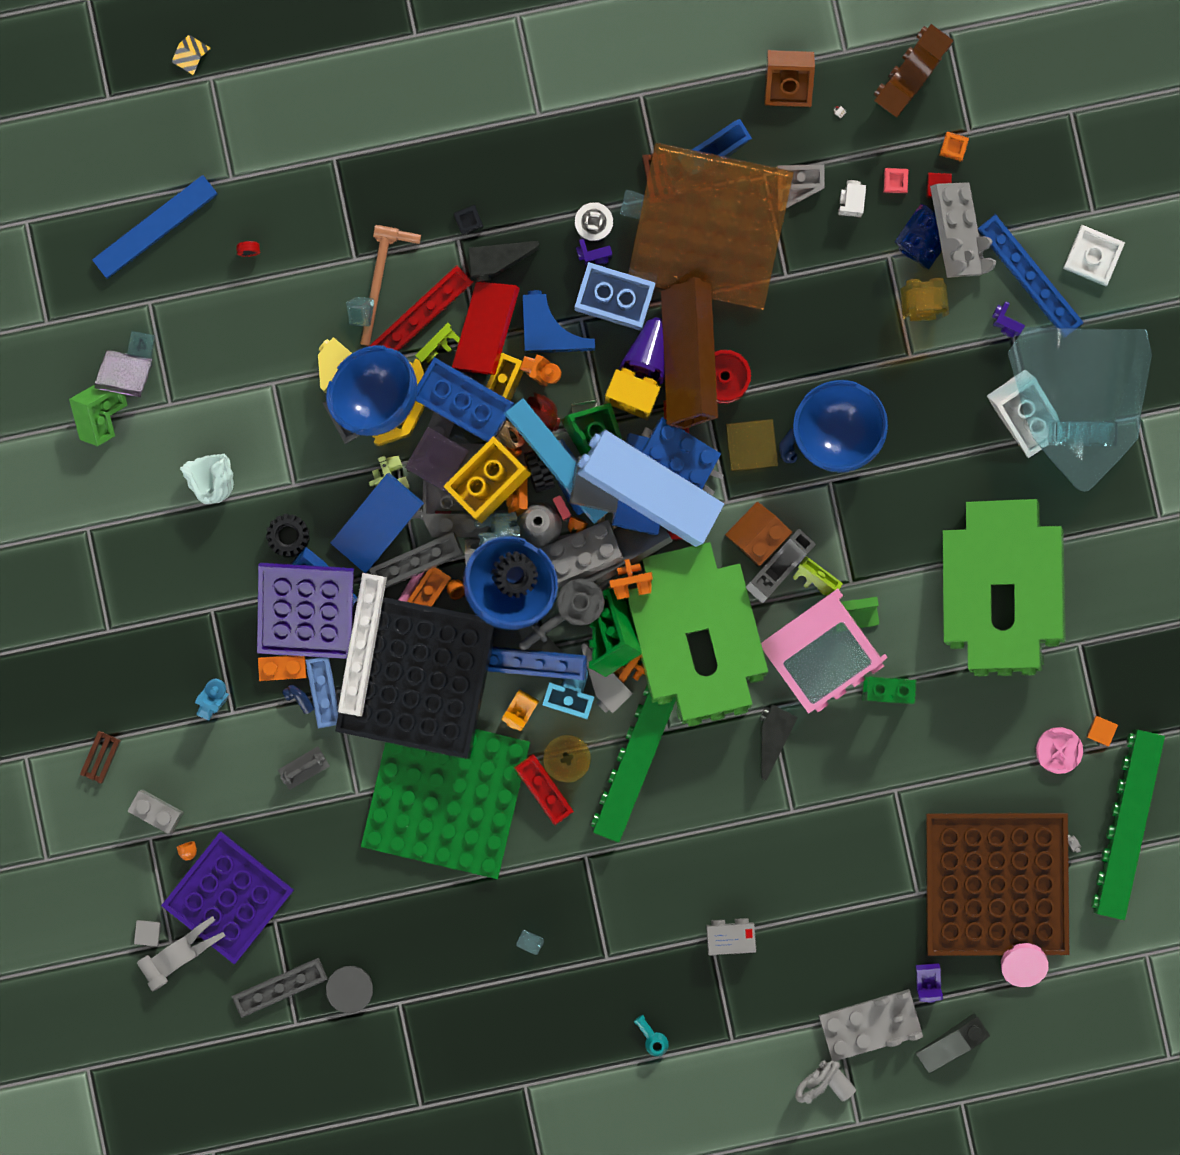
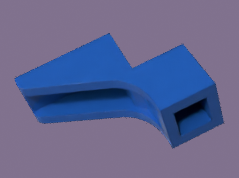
[664,119,752,187]

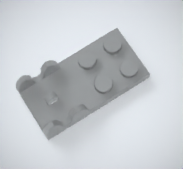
[930,183,996,278]
[819,989,923,1061]

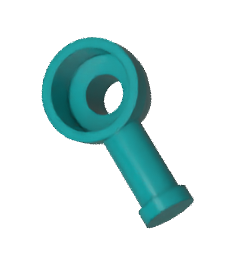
[633,1015,669,1057]

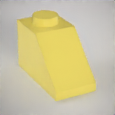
[318,337,352,393]

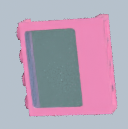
[761,588,888,714]

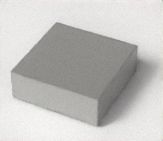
[134,920,161,946]

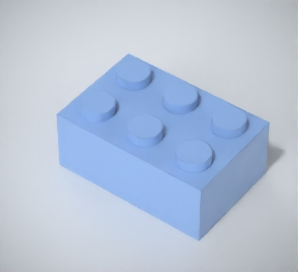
[575,262,656,331]

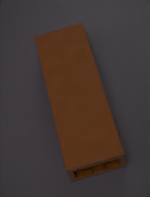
[661,277,718,429]

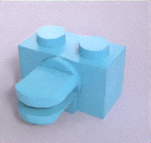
[542,671,594,719]

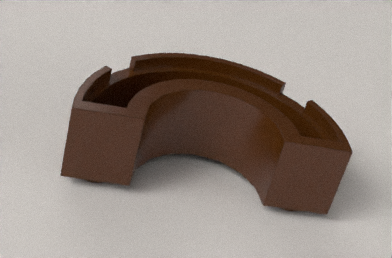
[873,24,954,117]

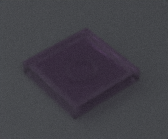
[95,350,152,397]
[405,427,469,491]

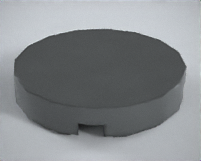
[557,578,605,626]
[326,966,373,1013]

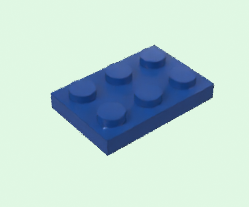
[642,417,721,489]

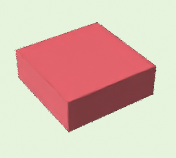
[883,168,908,194]
[552,495,571,521]

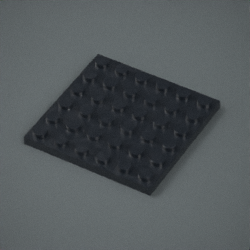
[335,597,496,759]

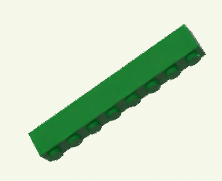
[590,684,676,843]
[1091,729,1165,920]

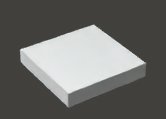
[1063,225,1125,286]

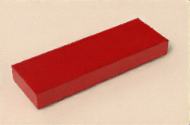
[514,754,574,825]

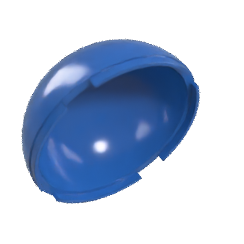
[326,345,417,436]
[793,380,888,473]
[463,536,558,630]

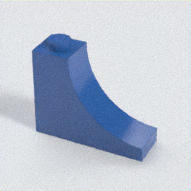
[523,290,595,354]

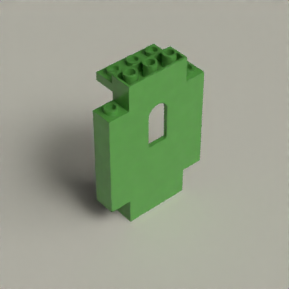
[943,499,1065,676]
[626,542,768,727]

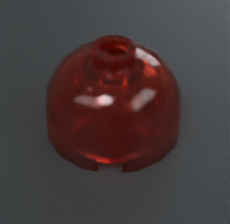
[518,392,560,437]

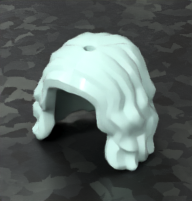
[180,454,234,504]

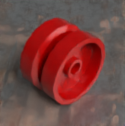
[715,350,751,404]

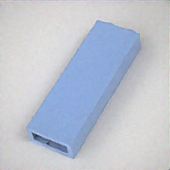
[577,430,724,547]

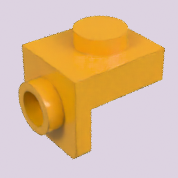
[501,689,539,731]

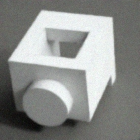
[838,180,866,217]

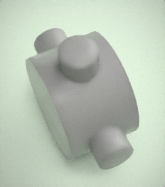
[1068,835,1081,853]

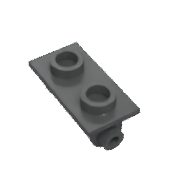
[278,746,330,790]

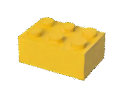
[605,368,660,420]
[443,436,531,524]

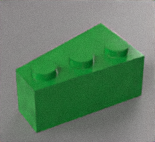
[589,588,642,677]

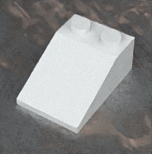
[987,370,1067,458]

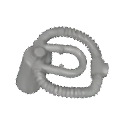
[795,1060,856,1103]

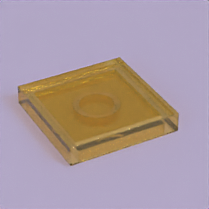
[726,419,778,471]

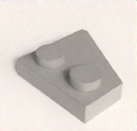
[777,165,825,211]

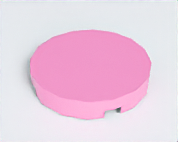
[1035,727,1083,774]
[1001,943,1048,987]

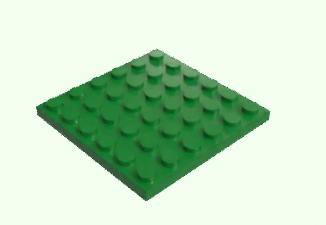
[361,729,530,879]

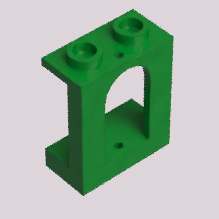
[862,676,916,704]

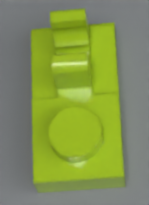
[415,323,460,365]
[793,556,843,596]

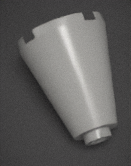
[515,501,562,548]

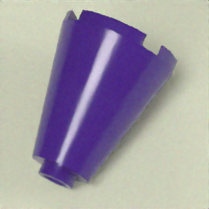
[619,317,665,385]

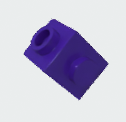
[576,239,613,266]
[992,301,1025,338]
[916,964,943,1003]

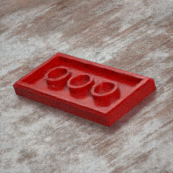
[452,282,520,375]

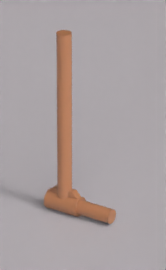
[360,225,421,346]

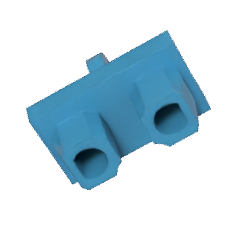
[195,679,229,720]

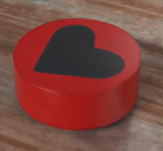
[236,241,260,257]

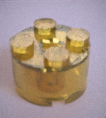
[900,278,949,321]
[543,735,591,782]

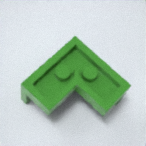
[69,379,128,446]
[833,597,879,632]

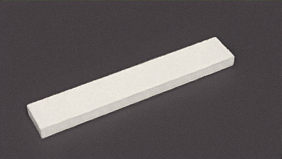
[338,573,387,716]

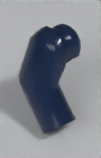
[779,428,798,464]
[282,685,314,714]

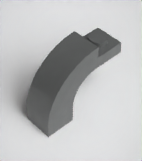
[745,529,816,603]

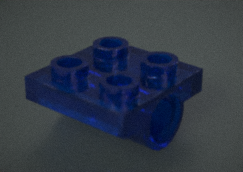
[895,204,942,270]

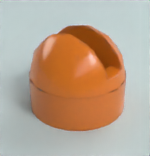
[567,516,588,533]
[446,579,465,600]
[177,841,197,860]

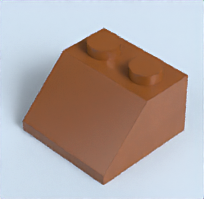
[765,50,815,107]
[725,501,792,567]

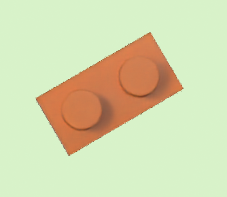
[506,465,528,517]
[407,567,451,607]
[258,656,307,681]

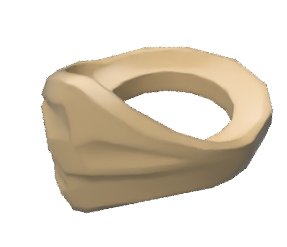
[496,421,525,449]

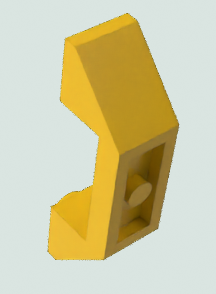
[372,358,425,446]

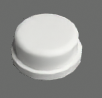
[575,203,613,241]

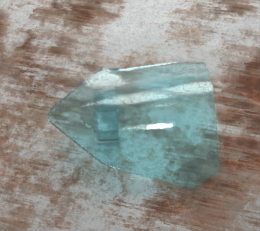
[1008,327,1152,492]

